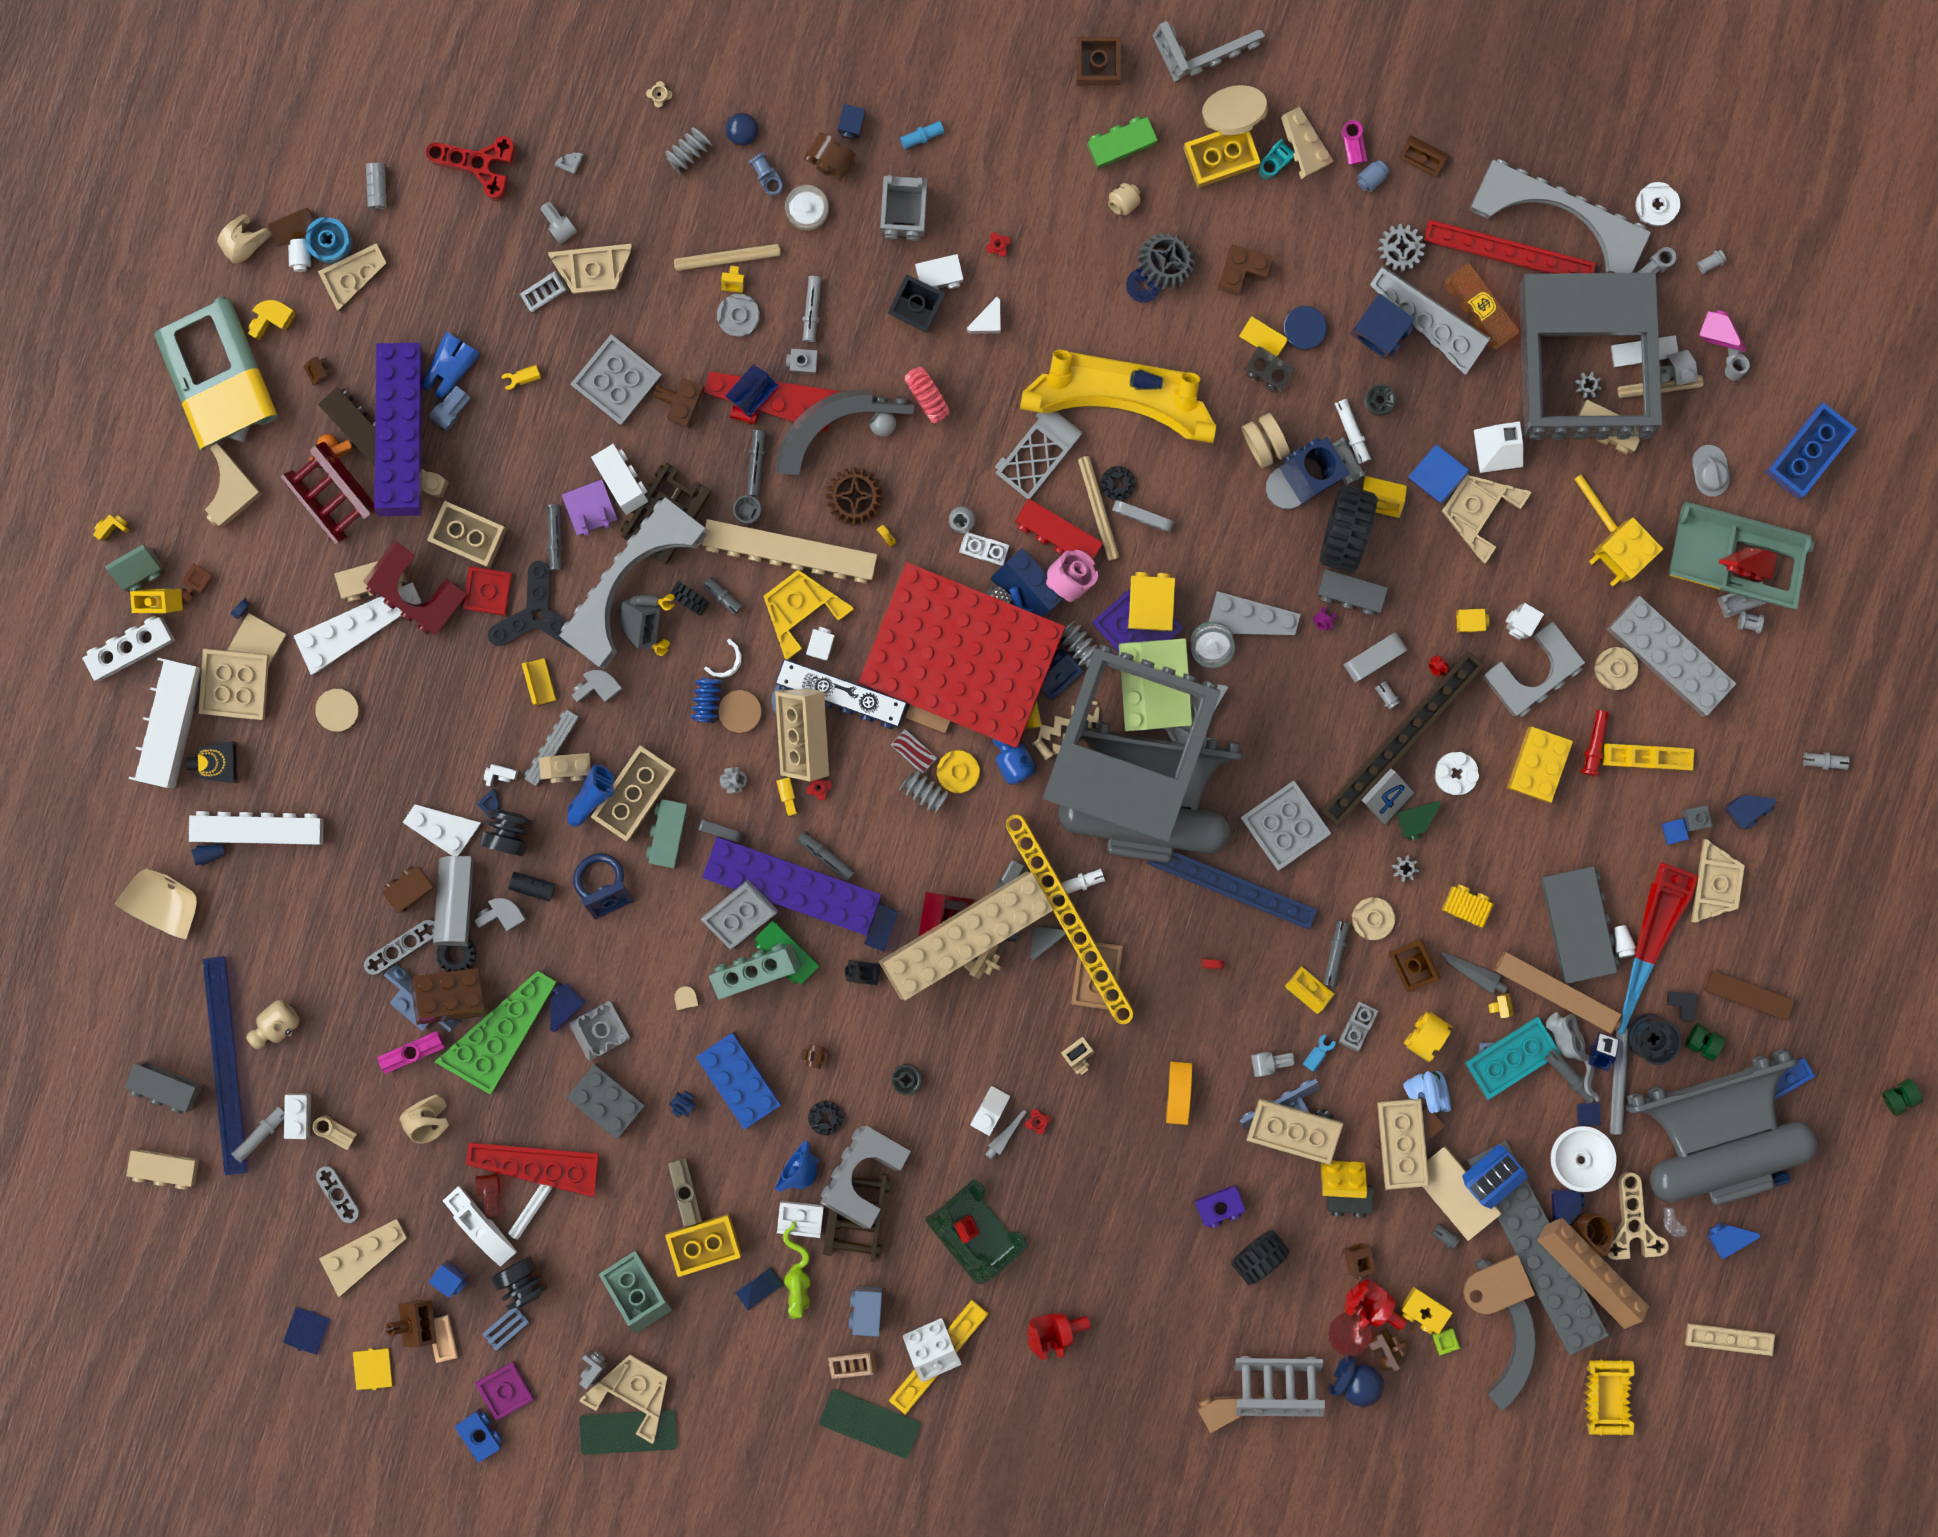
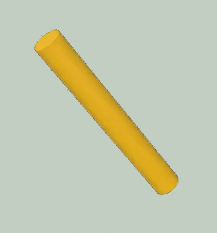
[1575,474,1618,532]

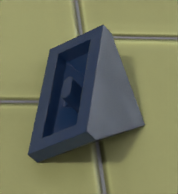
[735,1267,783,1310]

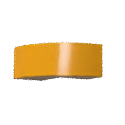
[1166,1062,1192,1125]

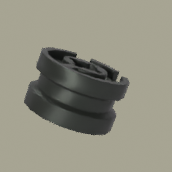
[1364,384,1396,416]
[891,1064,922,1095]

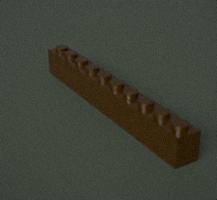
[1319,651,1485,826]

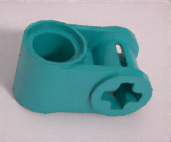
[1258,138,1295,180]

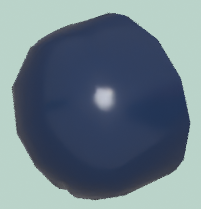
[725,113,759,146]

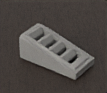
[520,271,570,313]

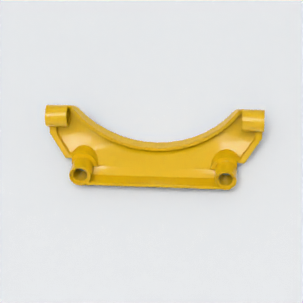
[1020,350,1216,443]

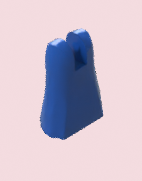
[423,331,482,399]
[568,765,614,827]

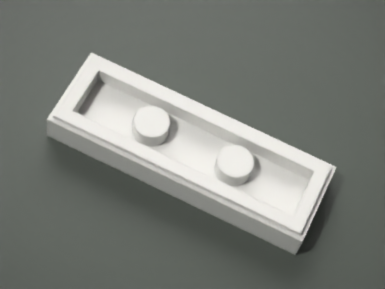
[1610,335,1678,368]

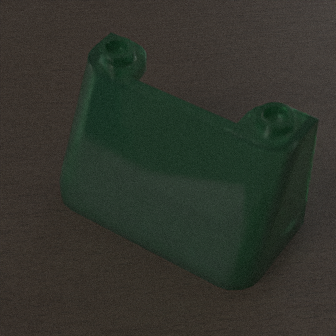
[926,1179,1029,1285]

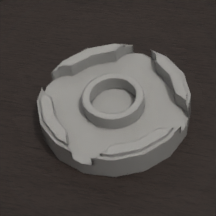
[717,294,760,337]
[1266,468,1301,509]

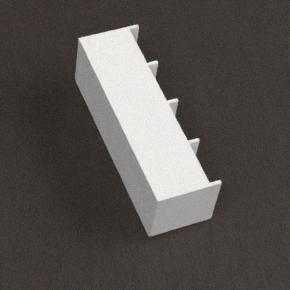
[129,658,202,788]

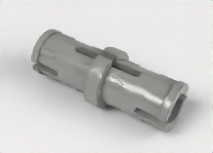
[1803,752,1849,770]

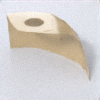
[115,869,197,939]

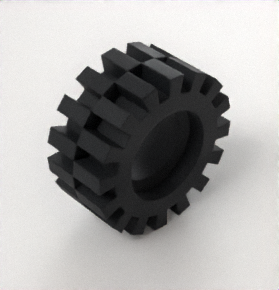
[670,581,711,616]
[436,938,477,972]

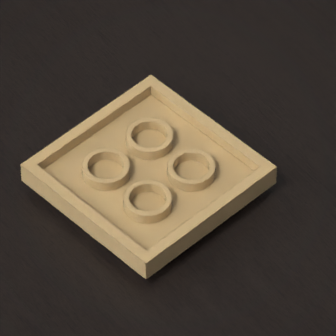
[198,648,269,720]

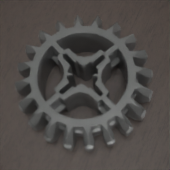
[1137,232,1196,290]

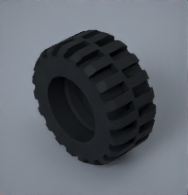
[1319,485,1378,573]

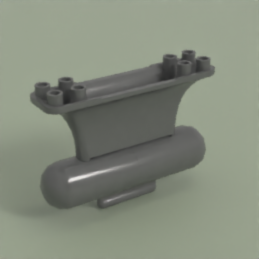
[1058,720,1243,863]
[1625,1049,1818,1206]

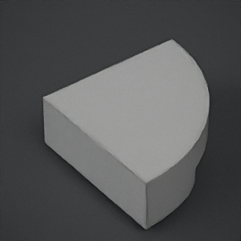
[555,152,584,175]

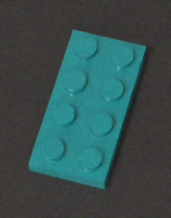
[1464,1017,1561,1100]

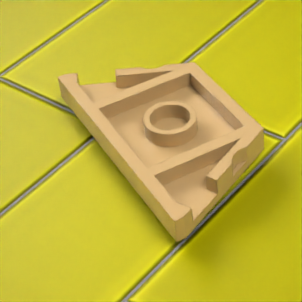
[548,244,632,294]
[1691,839,1745,922]

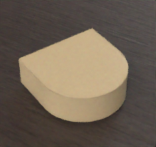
[675,986,699,1010]

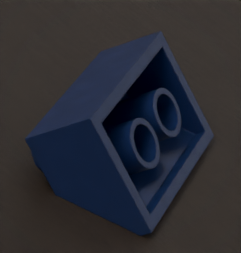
[990,548,1064,617]

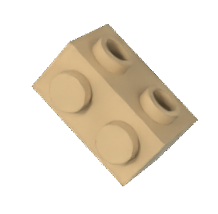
[539,753,591,783]

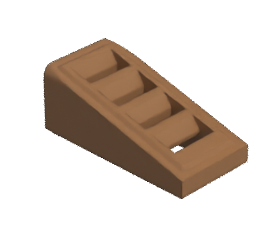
[828,1350,877,1379]

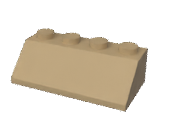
[775,689,829,782]

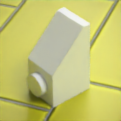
[970,1086,1010,1136]

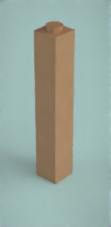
[1493,952,1621,1034]

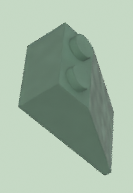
[599,1251,672,1334]

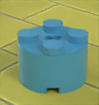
[305,217,353,265]

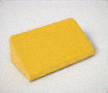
[1239,316,1288,359]
[1285,966,1334,1014]

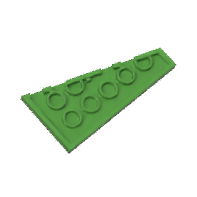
[435,971,557,1095]

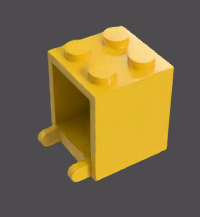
[1589,518,1663,587]

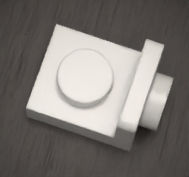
[484,764,519,786]

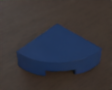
[476,789,499,820]

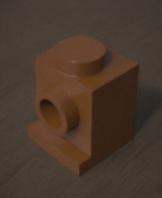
[1342,1243,1376,1279]

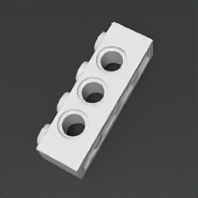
[82,616,175,682]

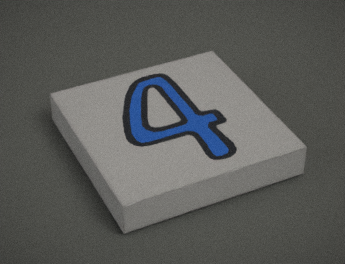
[1362,769,1414,825]

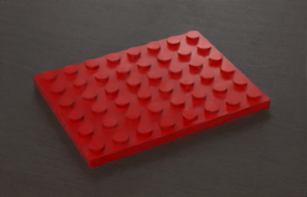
[858,562,1066,748]

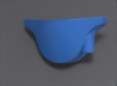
[775,1140,819,1192]

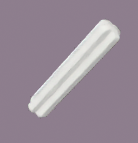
[509,1185,552,1240]

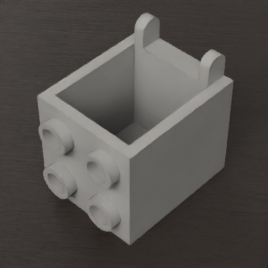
[880,175,928,241]

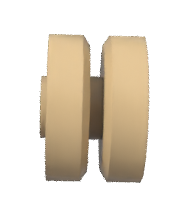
[1241,413,1290,469]

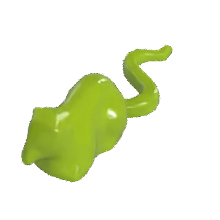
[783,1221,810,1319]

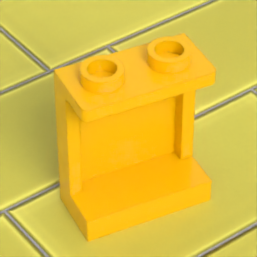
[1128,572,1175,631]

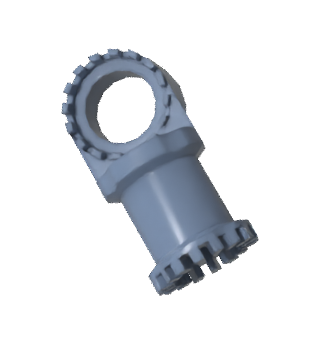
[748,152,783,197]

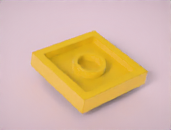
[1321,1160,1367,1198]

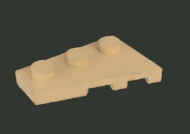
[1281,107,1334,179]
[318,243,387,311]

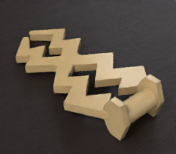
[1032,701,1099,760]

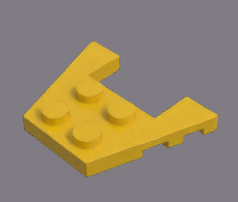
[764,570,854,660]

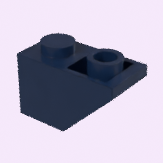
[1723,795,1777,830]

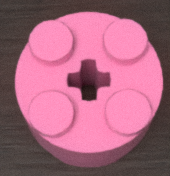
[1046,550,1098,602]

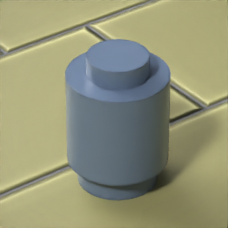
[1357,160,1390,192]

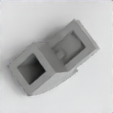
[571,670,623,703]
[474,898,527,931]

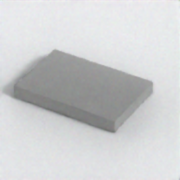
[701,880,778,950]

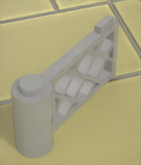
[995,411,1083,499]

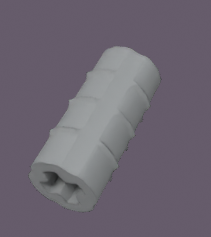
[366,163,387,209]

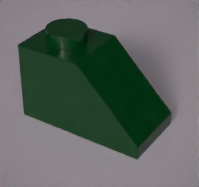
[1395,801,1441,841]

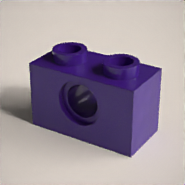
[1194,1185,1245,1228]

